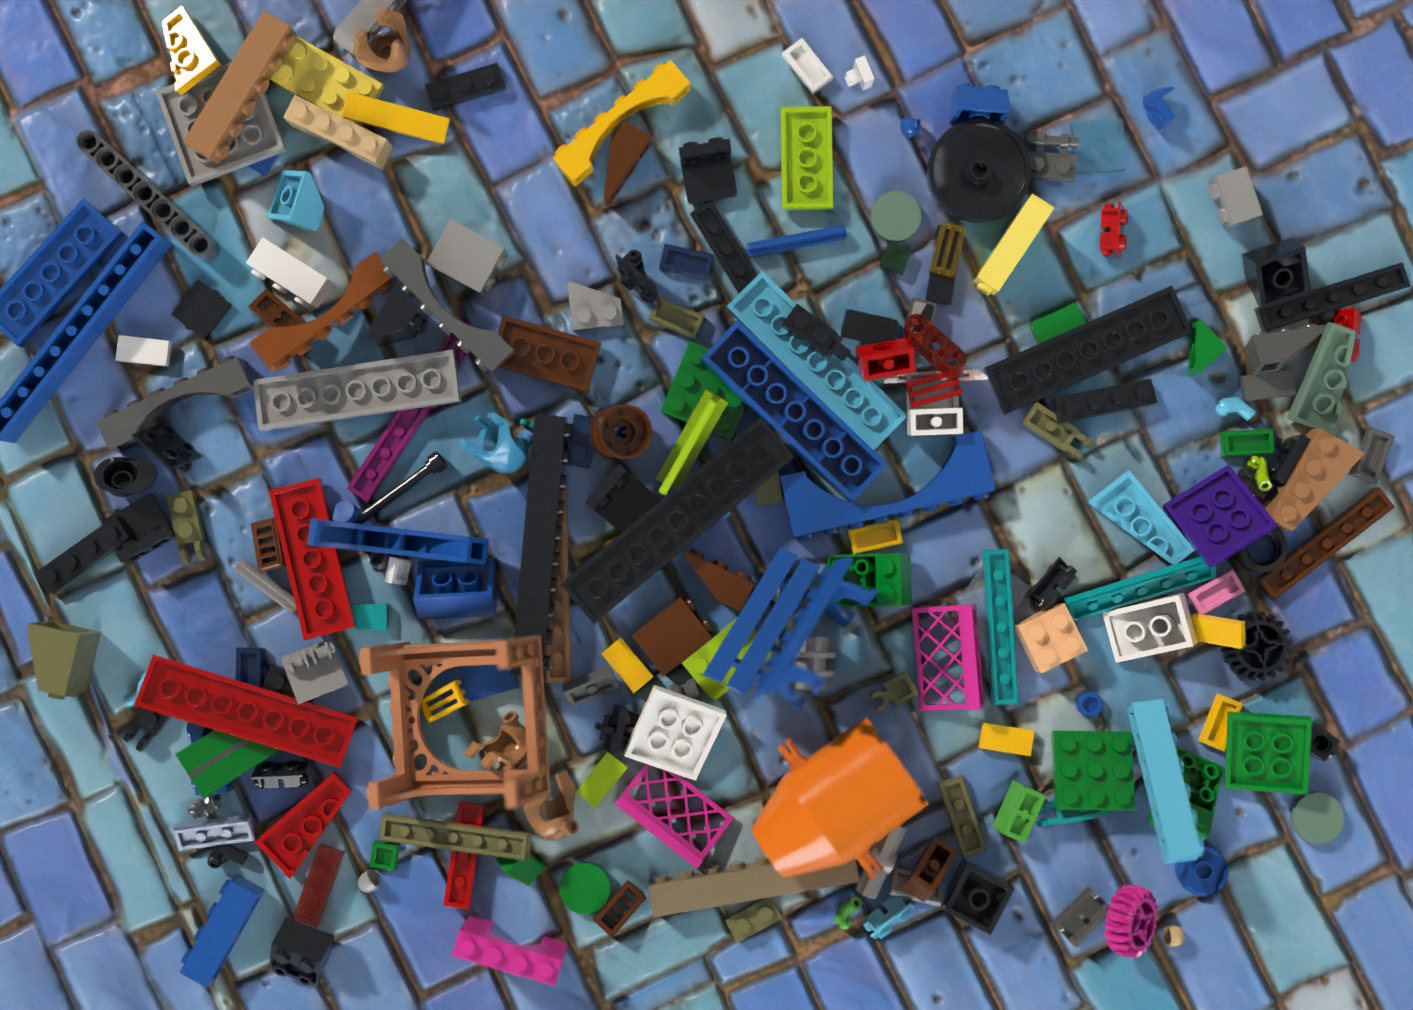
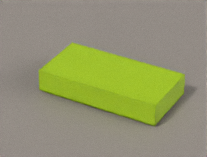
[576,751,628,808]

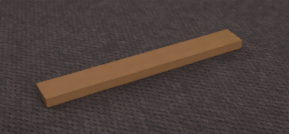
[545,487,572,683]

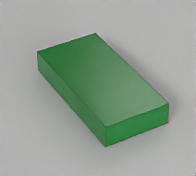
[1029,303,1086,344]
[1219,429,1275,457]

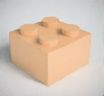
[1014,603,1088,673]

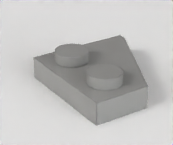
[567,281,624,332]

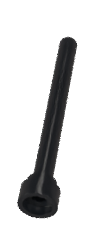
[354,451,448,524]

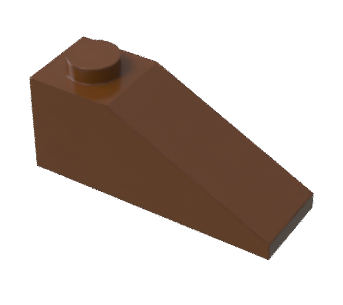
[604,120,652,206]

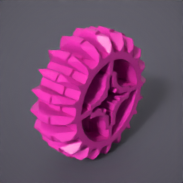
[1104,884,1158,958]

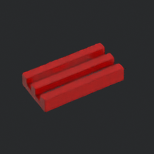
[905,369,963,408]

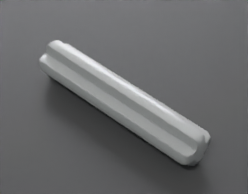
[234,560,297,614]

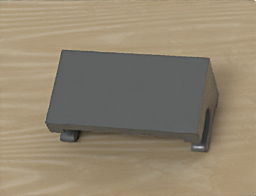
[1051,886,1108,948]

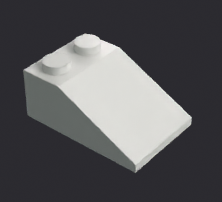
[1102,593,1198,663]

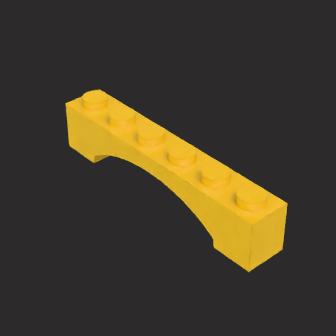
[553,59,691,187]

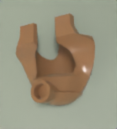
[354,6,411,73]
[464,711,527,770]
[523,771,579,840]

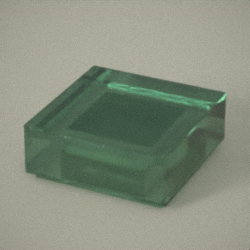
[879,241,912,275]

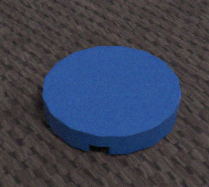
[1175,844,1229,897]

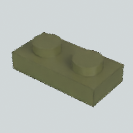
[725,897,783,943]

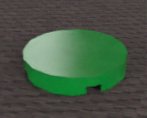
[559,861,611,914]

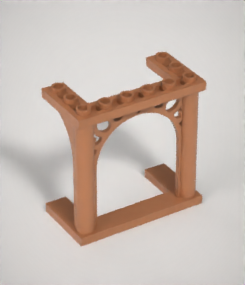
[359,635,551,810]

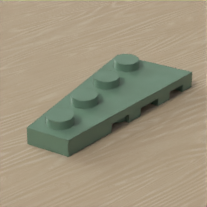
[1286,322,1356,436]

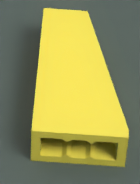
[973,194,1054,295]

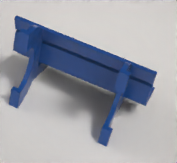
[703,547,877,713]

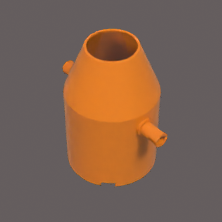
[751,716,929,878]

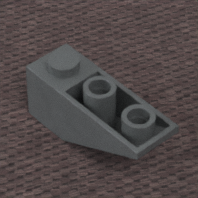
[1245,324,1327,375]

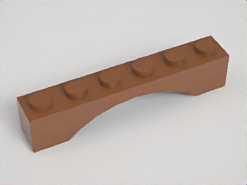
[249,251,395,373]

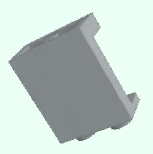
[426,219,508,297]

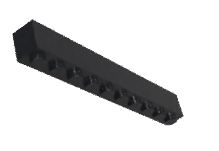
[511,414,572,676]

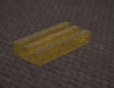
[928,221,967,278]

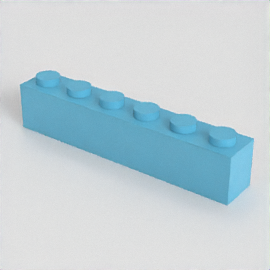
[1127,699,1204,864]

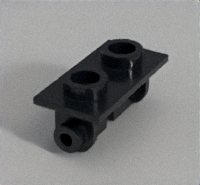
[1026,557,1077,611]
[250,760,309,789]

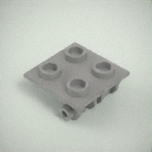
[281,639,348,704]

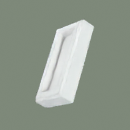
[782,38,833,95]
[115,335,172,367]

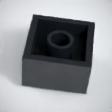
[940,858,1015,935]

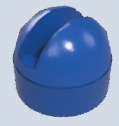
[900,118,921,138]

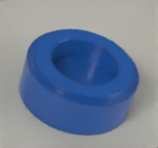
[332,500,359,523]
[1075,691,1103,717]

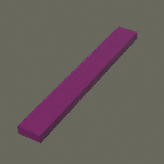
[346,318,470,503]

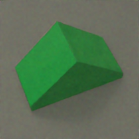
[1188,321,1227,375]
[494,851,546,886]

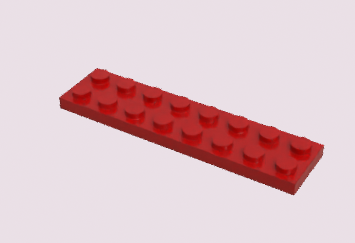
[134,655,358,768]

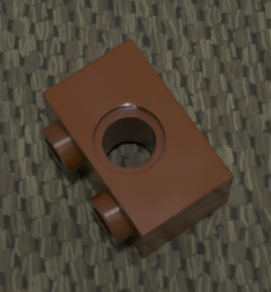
[902,837,958,903]

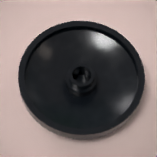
[927,119,1031,223]

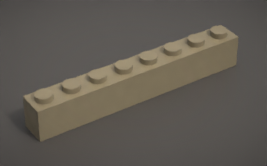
[648,856,859,917]

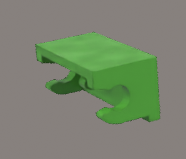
[992,780,1046,843]

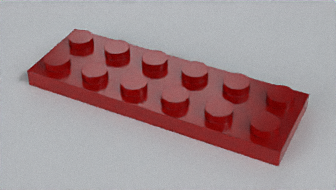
[269,478,357,640]

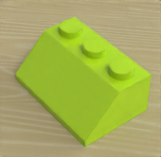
[682,617,773,701]

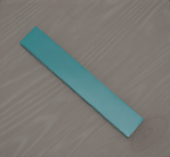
[982,549,1019,705]
[1064,557,1216,621]

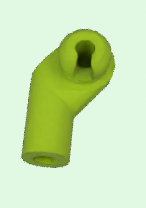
[1247,455,1272,492]

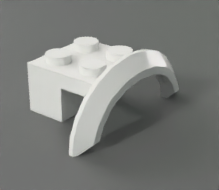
[884,369,988,436]

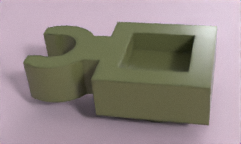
[869,671,919,711]

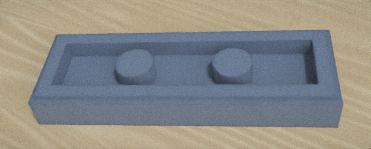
[172,814,257,851]

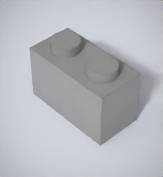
[1209,166,1263,230]

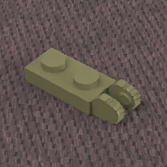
[1020,402,1094,461]
[166,490,207,565]

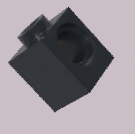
[1310,721,1340,762]

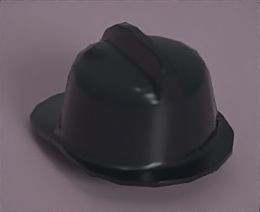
[94,457,157,497]

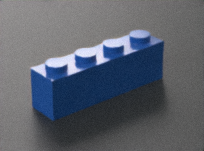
[179,875,265,988]

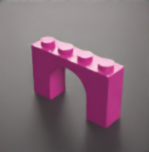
[452,915,568,986]

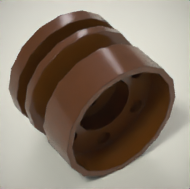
[589,404,652,459]

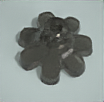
[187,794,222,820]

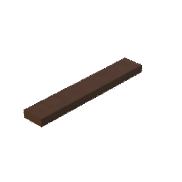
[1255,487,1395,601]

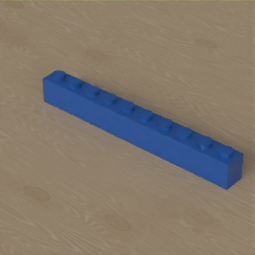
[0,221,173,443]

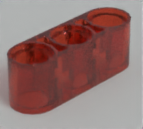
[903,314,967,379]

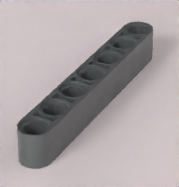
[76,129,219,261]

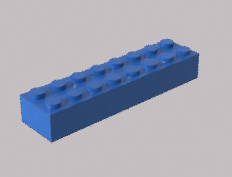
[699,320,888,502]

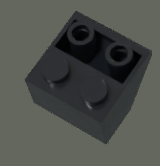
[269,918,334,987]

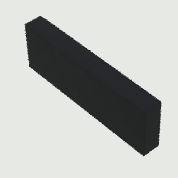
[925,225,963,305]

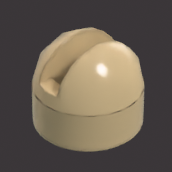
[1162,925,1185,947]

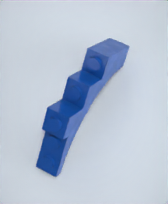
[308,519,489,565]

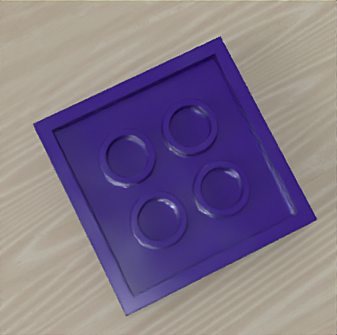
[1163,464,1278,569]

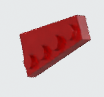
[255,771,353,879]

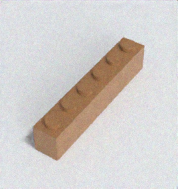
[183,11,297,165]

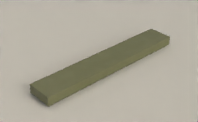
[379,813,532,861]

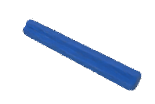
[747,225,847,258]

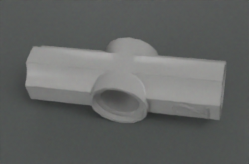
[855,824,907,900]

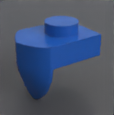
[1143,87,1175,130]

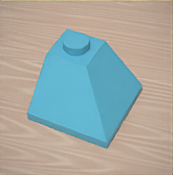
[266,170,325,232]

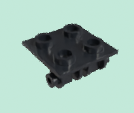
[615,250,661,309]
[132,423,202,472]

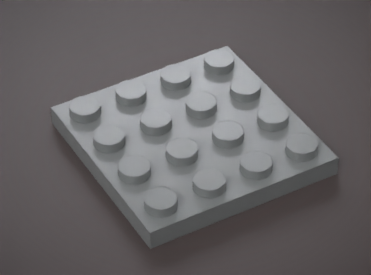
[155,63,287,187]

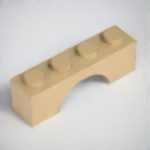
[283,95,393,170]

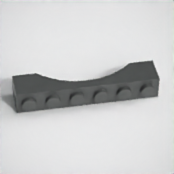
[380,238,515,373]
[96,356,254,452]

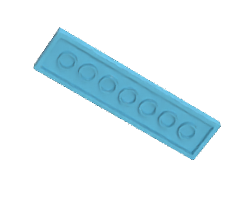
[726,271,907,450]

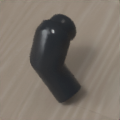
[207,845,249,869]

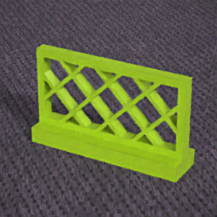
[656,389,728,495]

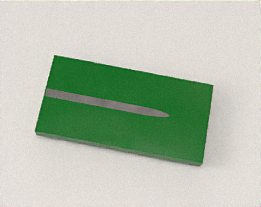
[175,730,280,799]

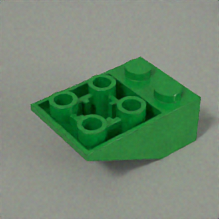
[827,553,912,606]
[1147,747,1223,840]

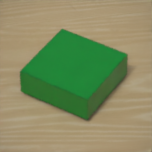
[370,840,401,871]

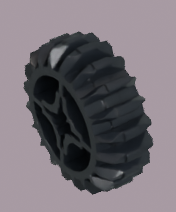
[1220,611,1294,681]

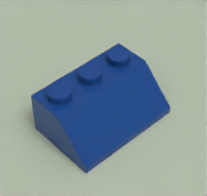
[413,558,498,620]

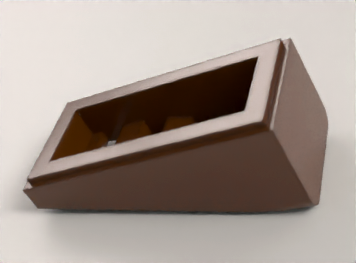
[250,517,286,573]
[592,880,647,938]

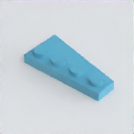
[1087,470,1195,565]

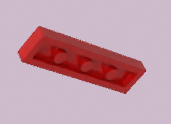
[443,801,486,910]

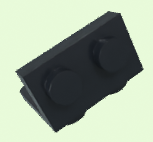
[679,137,737,205]

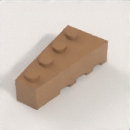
[1265,428,1365,531]

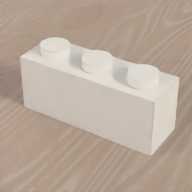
[246,237,333,308]

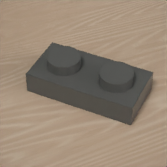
[562,665,620,707]

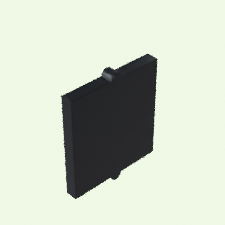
[171,279,233,340]

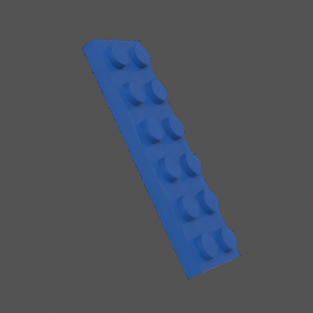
[0,199,124,347]

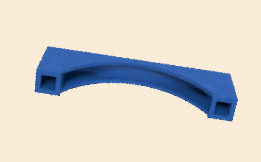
[779,430,996,541]

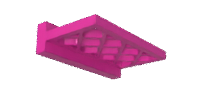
[912,603,985,711]
[614,763,734,869]

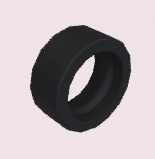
[1234,527,1288,572]

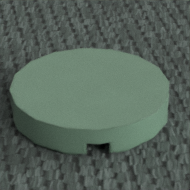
[870,191,921,243]
[1290,791,1345,844]

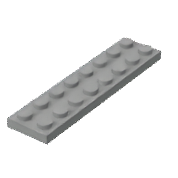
[253,350,462,431]

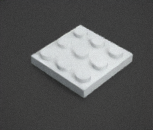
[624,685,727,781]

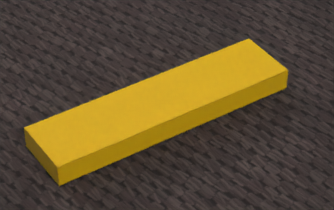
[342,92,450,145]

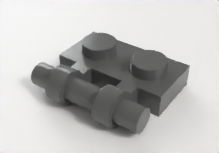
[1026,132,1079,182]

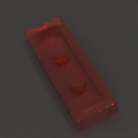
[292,843,345,928]

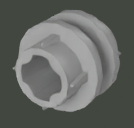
[790,636,836,690]

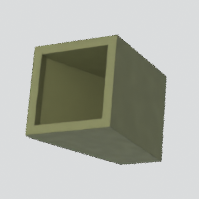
[27,621,101,700]

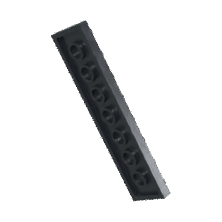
[984,286,1193,415]

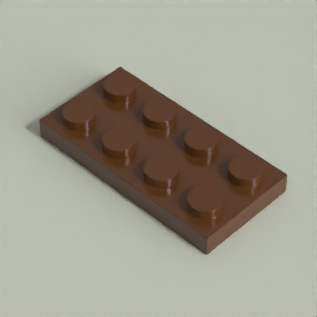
[498,315,602,393]

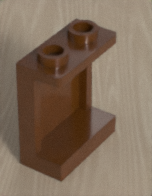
[631,597,713,676]

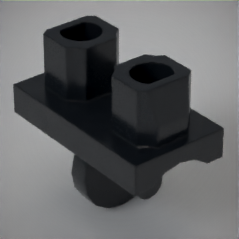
[594,704,639,755]

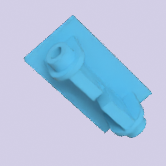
[862,896,915,939]

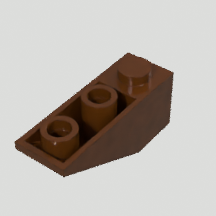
[683,548,754,612]

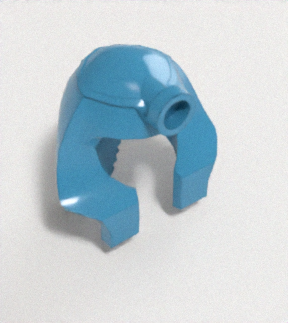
[460,412,533,473]

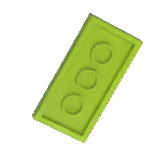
[780,106,833,210]

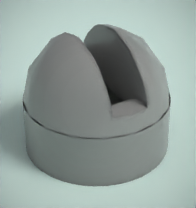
[358,869,381,893]

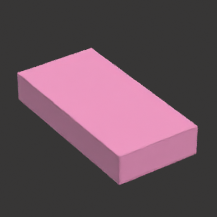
[1186,569,1246,615]

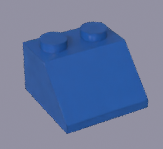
[950,83,1011,124]

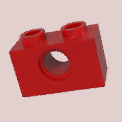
[856,338,916,381]

